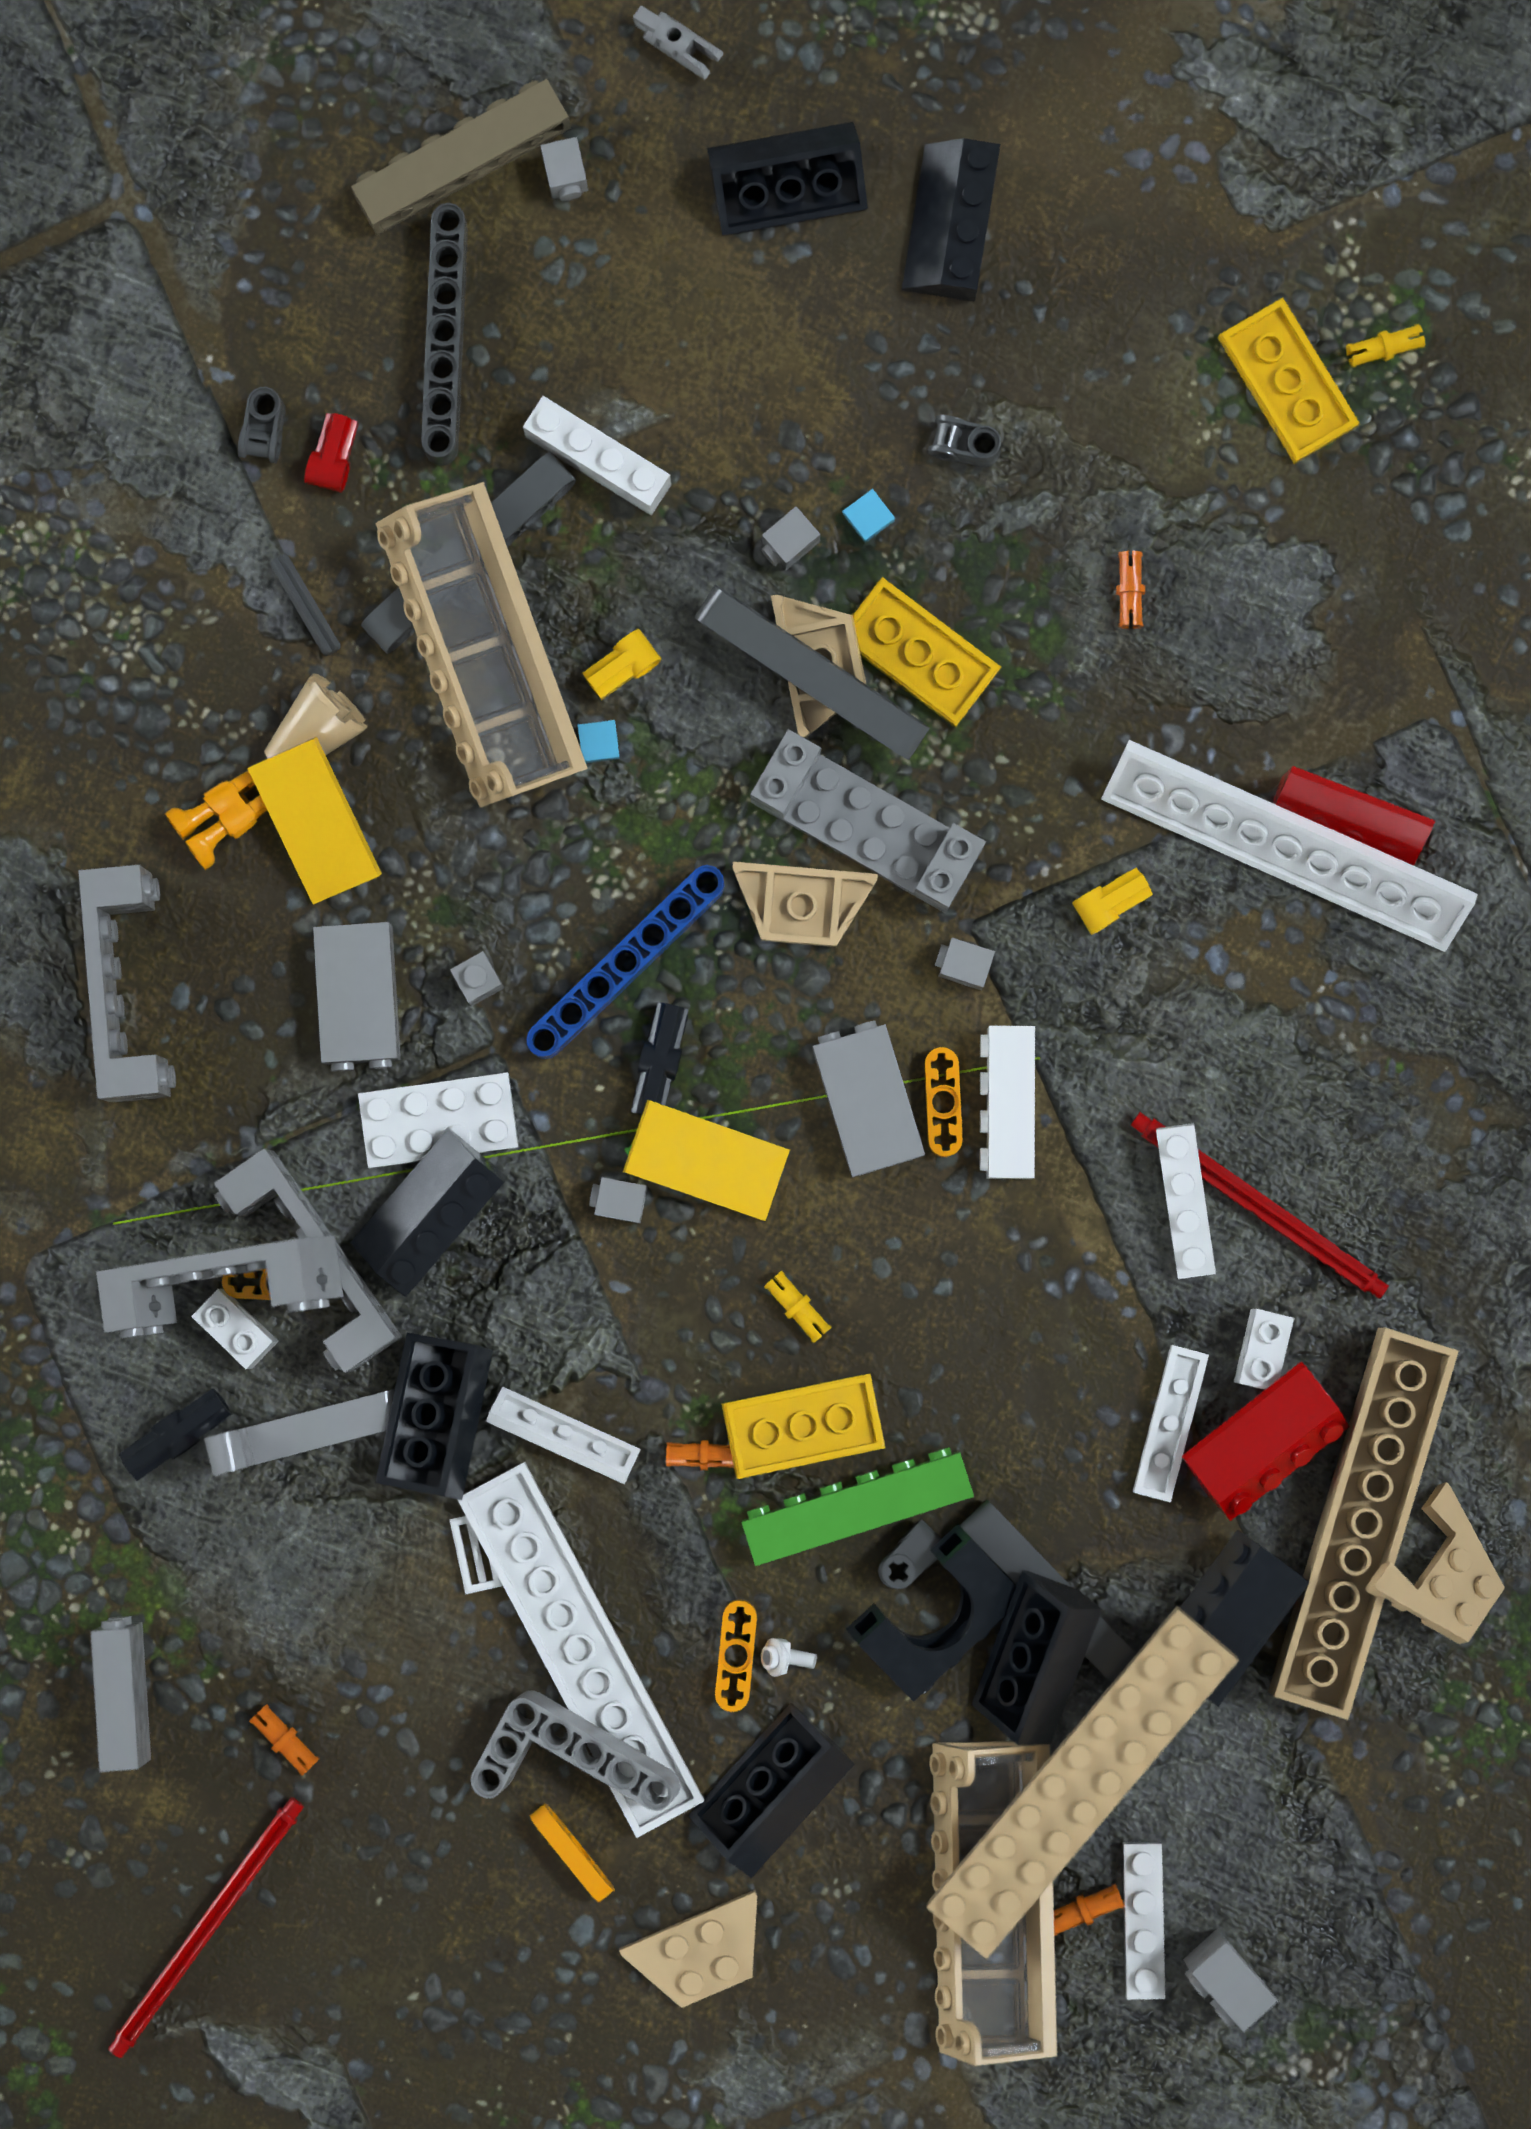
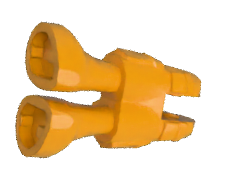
[164,771,267,870]

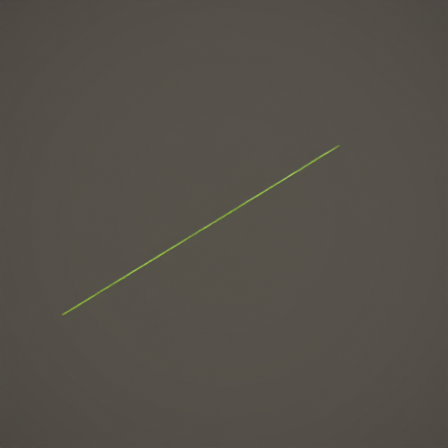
[113,1057,1040,1225]

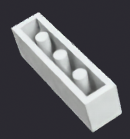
[523,396,671,515]
[979,1026,1035,1179]

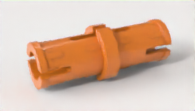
[1116,551,1145,629]
[666,1440,734,1471]
[249,1704,319,1776]
[1054,1884,1125,1936]

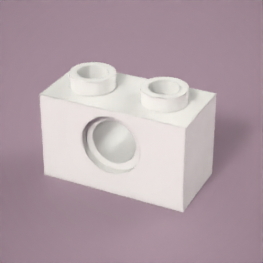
[191,1289,279,1369]
[1234,1309,1294,1390]

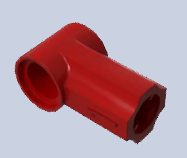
[304,413,359,493]

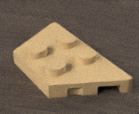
[771,595,866,738]
[733,862,878,947]
[619,1890,757,2008]

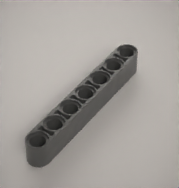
[421,203,468,466]
[361,452,576,654]
[694,585,930,760]
[959,1499,1136,1683]

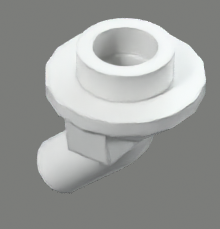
[761,1638,817,1677]

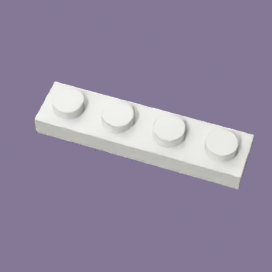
[1156,1123,1216,1279]
[1132,1345,1209,1502]
[486,1387,641,1484]
[1122,1842,1165,2000]

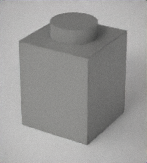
[540,137,588,201]
[761,506,820,570]
[934,938,995,990]
[450,951,504,1006]
[589,1177,648,1224]

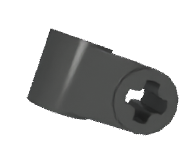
[238,387,286,463]
[927,415,1001,467]
[878,1518,942,1589]

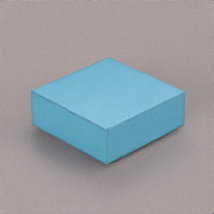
[843,489,895,543]
[578,720,620,763]

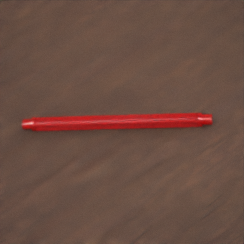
[1130,1112,1389,1299]
[108,1797,304,2058]

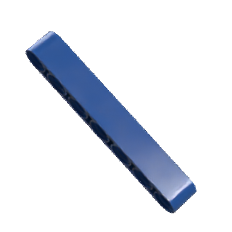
[526,865,724,1059]

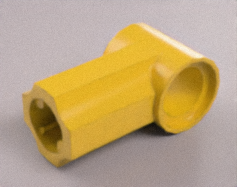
[582,629,662,701]
[1072,867,1153,935]

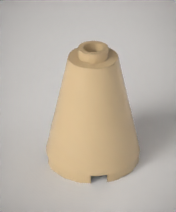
[264,674,367,758]

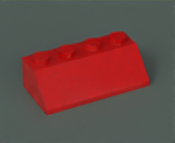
[1272,766,1436,866]
[1181,1361,1349,1521]

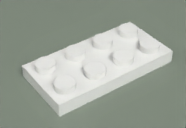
[358,1072,519,1169]

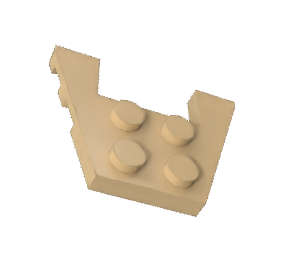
[1365,1482,1505,1644]

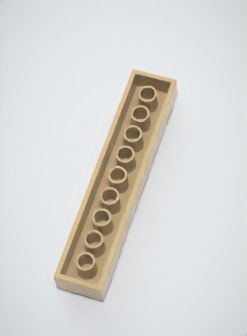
[1268,1327,1459,1720]
[927,1606,1238,1959]

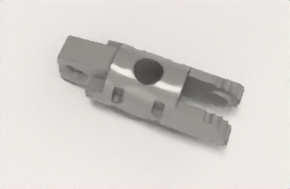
[633,6,724,80]

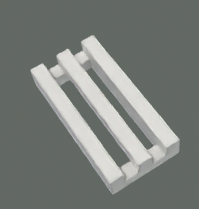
[450,1516,503,1594]

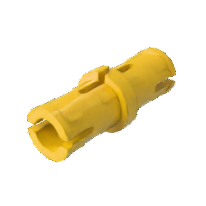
[1346,324,1425,368]
[764,1271,832,1343]

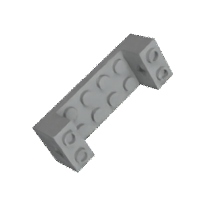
[750,729,986,914]
[78,865,176,1103]
[214,1148,403,1373]
[96,1236,343,1338]

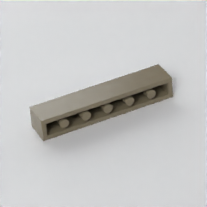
[351,79,571,235]

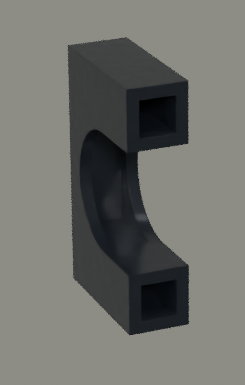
[846,1524,1016,1702]

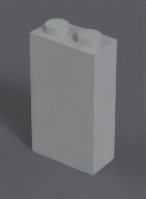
[313,922,401,1071]
[812,1020,925,1178]
[91,1616,151,1772]

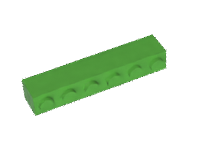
[742,1447,974,1566]

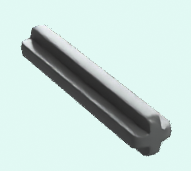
[271,554,341,656]

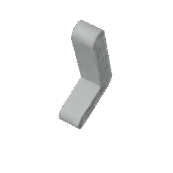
[204,1389,395,1476]
[471,1691,680,1811]

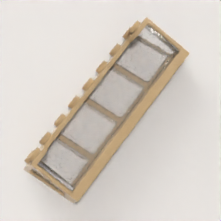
[376,482,588,808]
[930,1741,1057,2066]

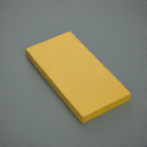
[1218,297,1360,464]
[853,577,1001,728]
[247,737,382,905]
[623,1100,790,1221]
[722,1374,885,1479]

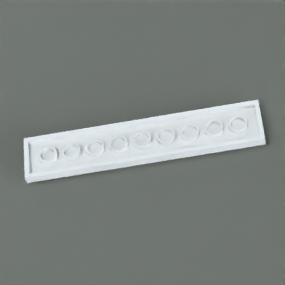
[1101,740,1478,952]
[458,1462,704,1838]

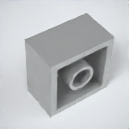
[1183,1929,1278,2032]

